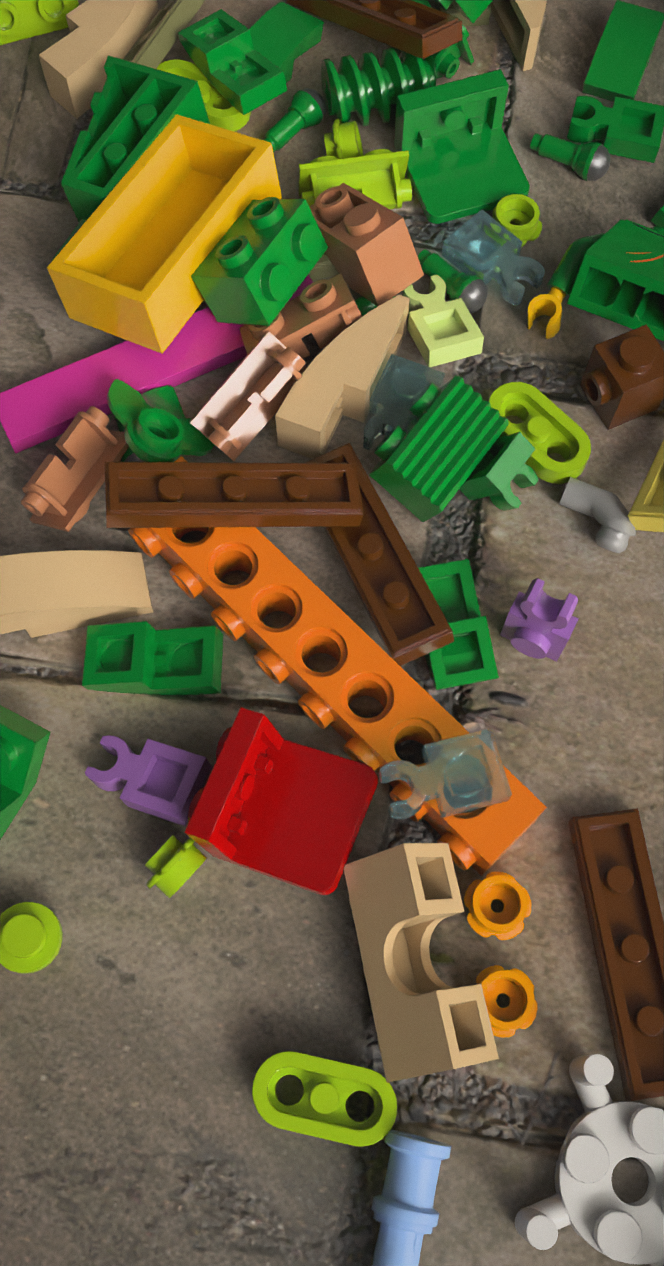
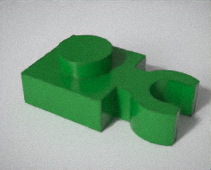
[567,96,664,163]

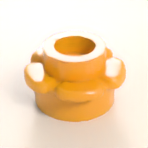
[464,872,531,940]
[476,965,538,1038]

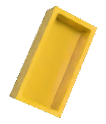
[47,114,282,354]

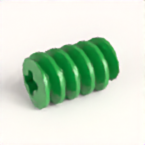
[321,48,436,126]

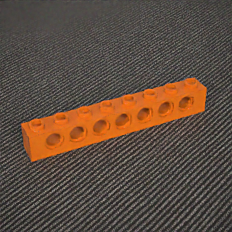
[128,456,547,876]

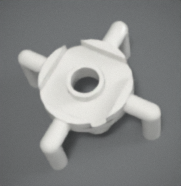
[515,1054,664,1266]

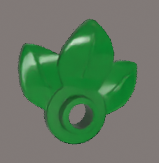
[107,379,215,462]

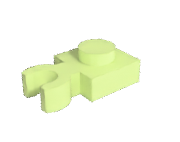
[403,275,484,368]

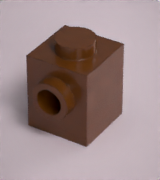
[580,324,664,430]

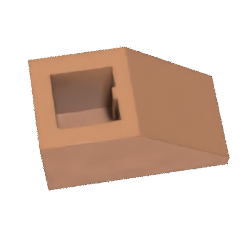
[310,183,424,307]

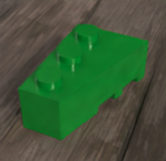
[61,55,210,222]

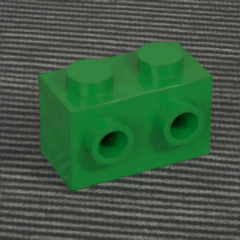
[191,197,328,326]

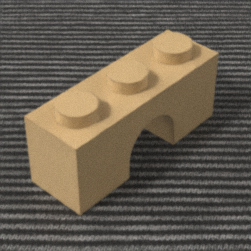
[344,843,499,1083]

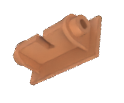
[239,273,363,359]
[189,331,307,461]
[21,406,129,532]

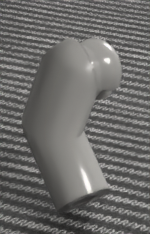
[559,477,636,553]

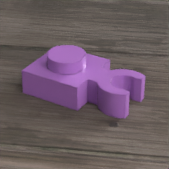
[500,578,579,662]
[85,735,212,827]

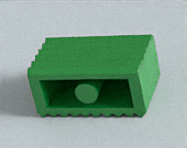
[369,375,509,522]

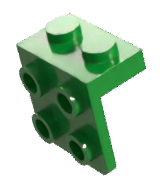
[394,69,530,224]

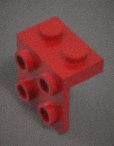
[184,707,378,895]

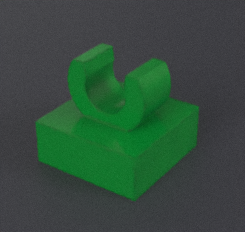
[459,432,539,511]

